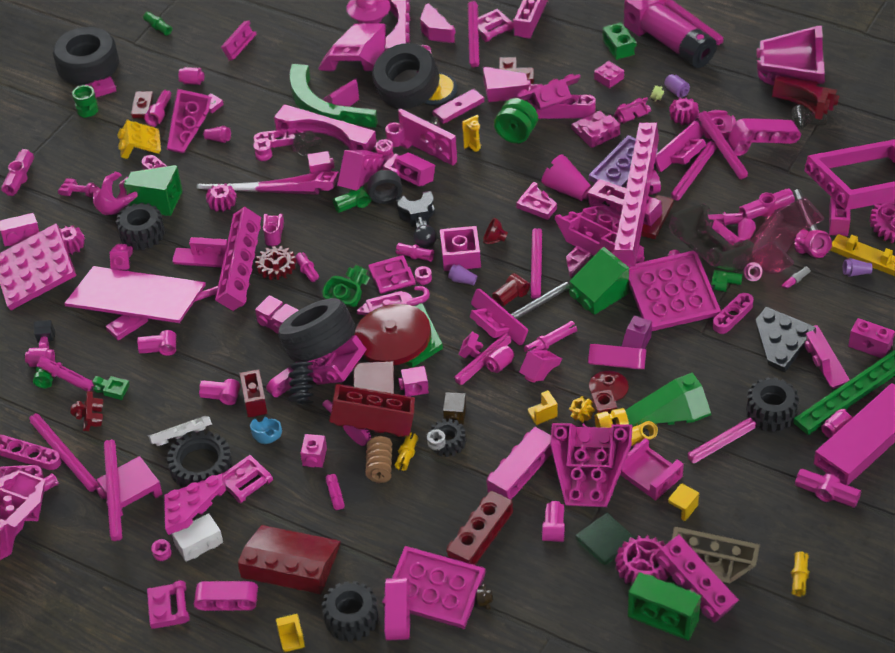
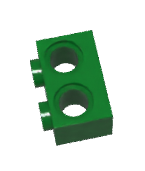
[603,22,636,60]

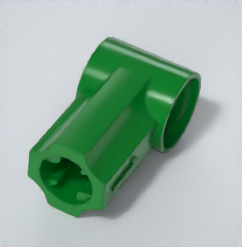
[333,186,371,213]

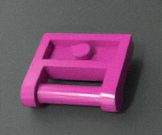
[478,9,514,42]
[223,455,273,503]
[147,581,189,629]

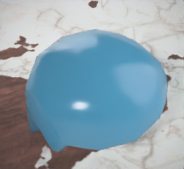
[250,417,282,444]

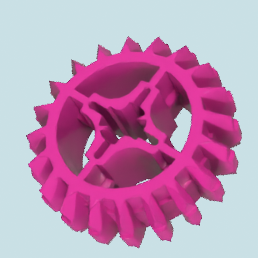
[615,535,671,585]

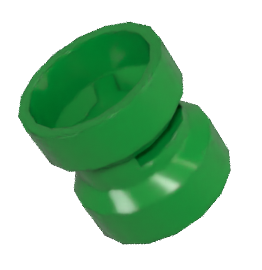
[33,367,53,388]

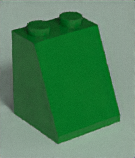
[124,165,183,216]
[569,247,629,315]

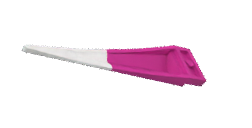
[197,171,339,195]

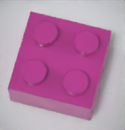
[594,61,624,88]

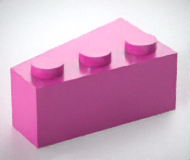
[337,150,384,190]

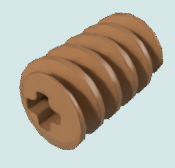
[365,436,392,483]

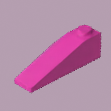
[167,89,212,153]

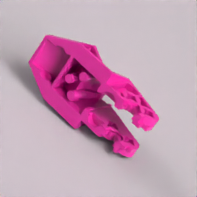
[0,470,45,560]

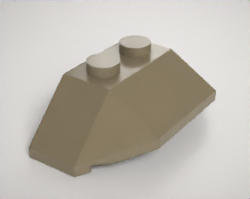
[672,526,760,583]

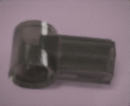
[791,105,827,129]

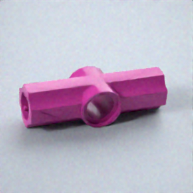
[1,149,34,196]
[739,189,795,219]
[795,469,861,507]

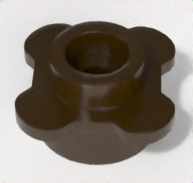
[477,584,493,610]

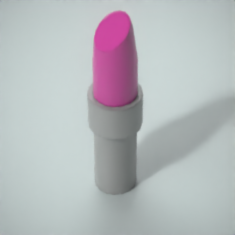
[781,266,810,289]

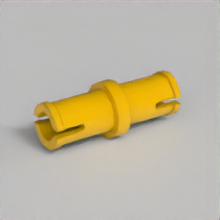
[395,432,418,471]
[791,552,809,596]

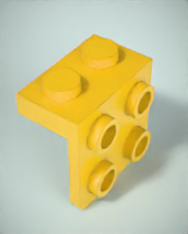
[118,120,161,159]

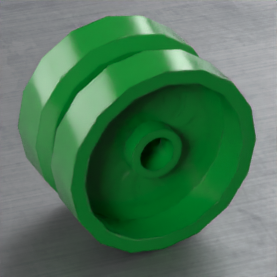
[494,98,538,143]

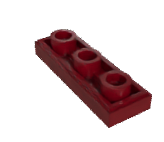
[641,195,674,239]

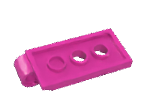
[385,109,457,165]

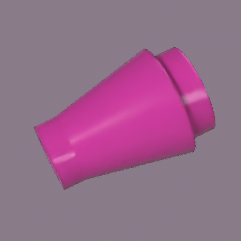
[204,126,231,143]
[738,218,756,247]

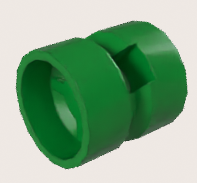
[72,85,98,117]

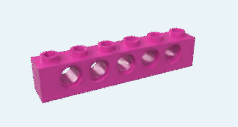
[215,207,262,311]

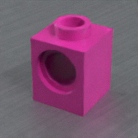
[398,366,429,397]

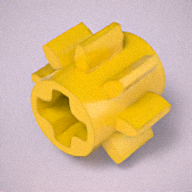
[569,396,595,423]

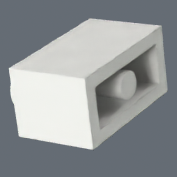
[172,514,223,561]

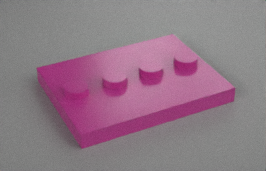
[383,546,486,629]

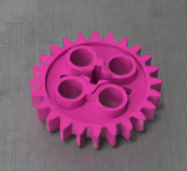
[870,201,895,243]

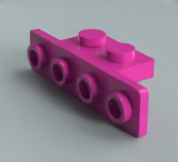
[515,74,581,110]
[655,121,706,172]
[173,237,227,267]
[470,289,528,345]
[804,325,850,389]

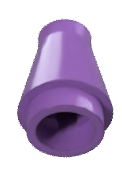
[842,258,872,277]
[448,264,477,286]

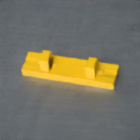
[829,234,895,276]

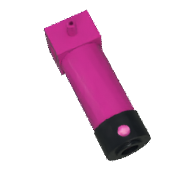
[624,0,717,68]

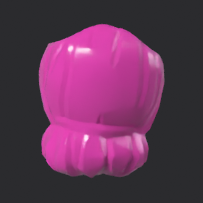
[794,230,832,258]

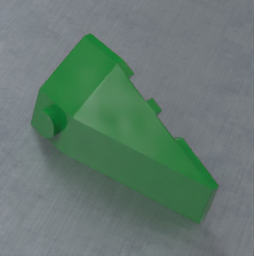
[625,373,711,428]

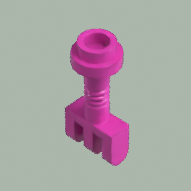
[58,178,97,197]

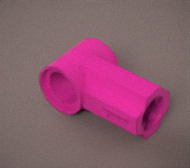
[137,330,177,356]
[199,379,241,405]
[542,501,565,542]

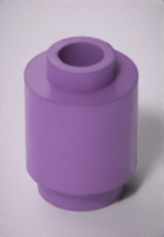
[664,74,690,98]

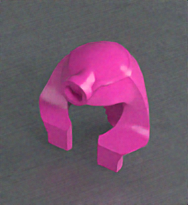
[90,171,137,215]

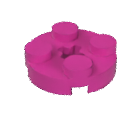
[701,110,736,139]

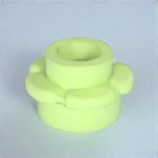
[650,86,664,102]

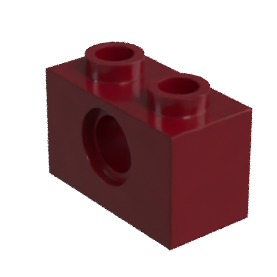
[240,369,268,418]

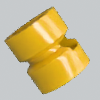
[595,408,629,428]

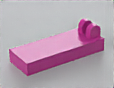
[221,21,257,60]

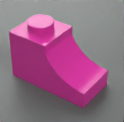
[519,350,562,383]

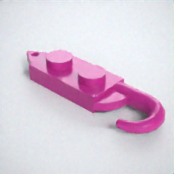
[357,286,430,315]

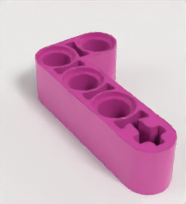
[528,84,596,119]
[727,118,801,156]

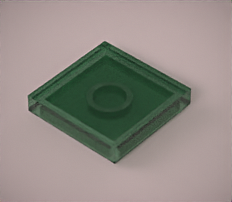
[576,513,636,565]

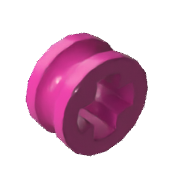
[415,266,432,285]
[151,539,172,561]

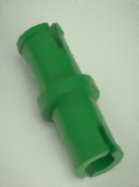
[143,12,172,35]

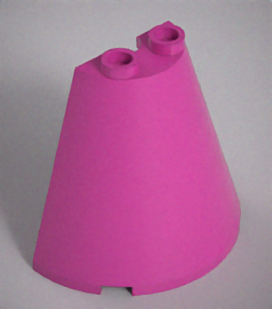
[757,26,825,84]

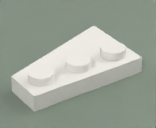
[148,416,212,446]

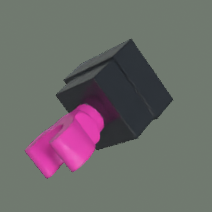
[34,320,55,348]

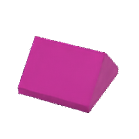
[322,79,359,107]

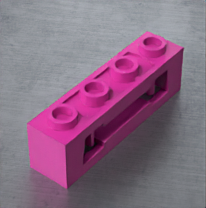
[588,179,662,226]

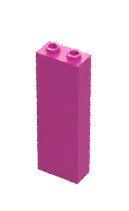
[814,383,895,485]

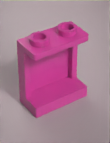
[309,335,367,385]
[620,438,684,501]
[97,456,163,516]

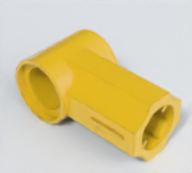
[631,421,658,446]

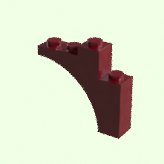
[772,76,839,120]

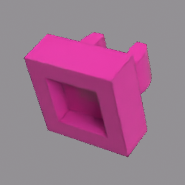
[458,331,483,358]

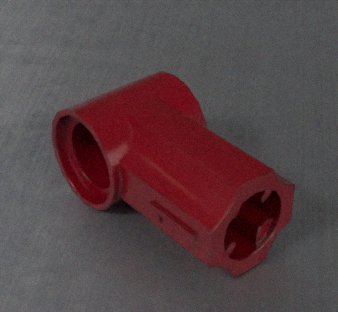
[492,273,531,306]

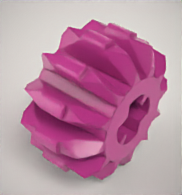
[669,97,699,125]
[206,183,237,212]
[60,225,85,255]

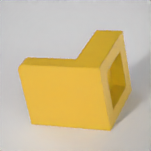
[528,391,558,425]
[668,483,699,521]
[276,614,305,652]

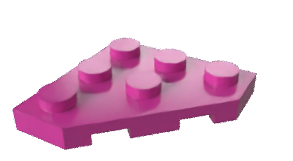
[165,474,226,535]

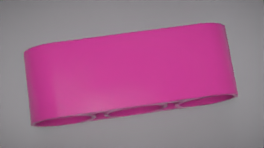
[588,344,647,369]
[385,578,410,641]
[194,581,258,611]

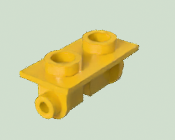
[462,115,481,152]

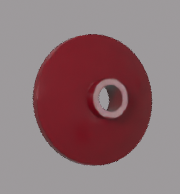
[589,371,628,401]

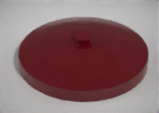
[354,304,431,365]

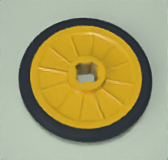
[425,72,457,105]

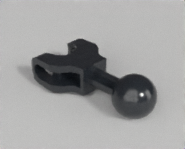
[396,191,437,248]

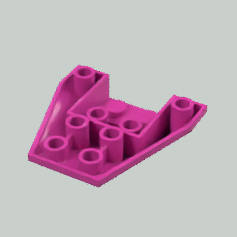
[319,24,386,71]
[550,423,633,507]

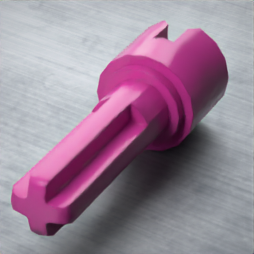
[144,90,171,127]

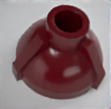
[483,218,508,244]

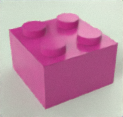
[440,226,481,271]

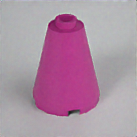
[541,154,592,201]

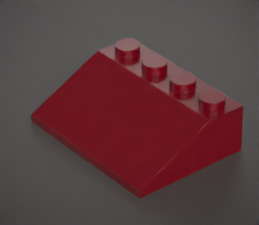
[238,525,341,594]

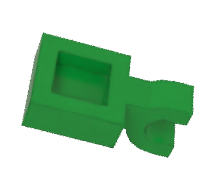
[92,376,130,400]

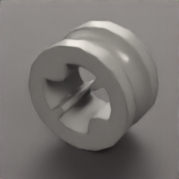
[427,430,446,450]

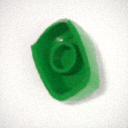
[322,276,362,307]

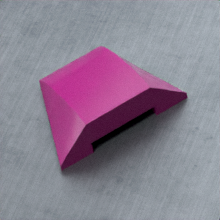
[555,205,621,256]

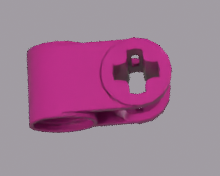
[263,214,284,246]

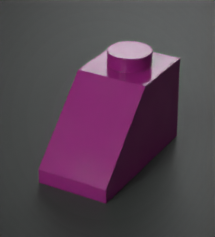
[622,316,652,349]

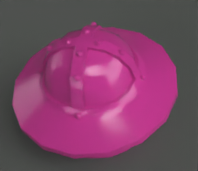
[347,0,390,24]

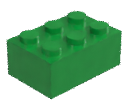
[628,572,701,641]

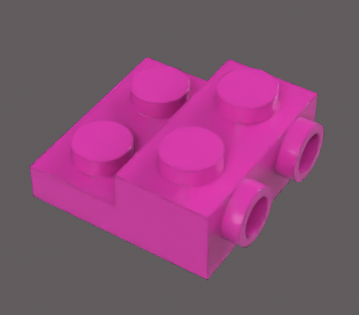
[572,111,620,148]

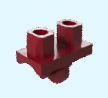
[70,391,103,431]

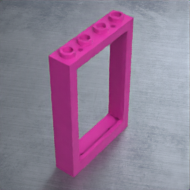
[804,139,895,211]

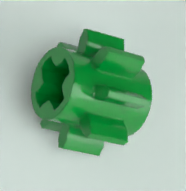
[345,265,370,286]

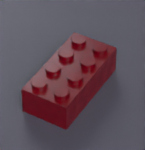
[330,384,415,436]

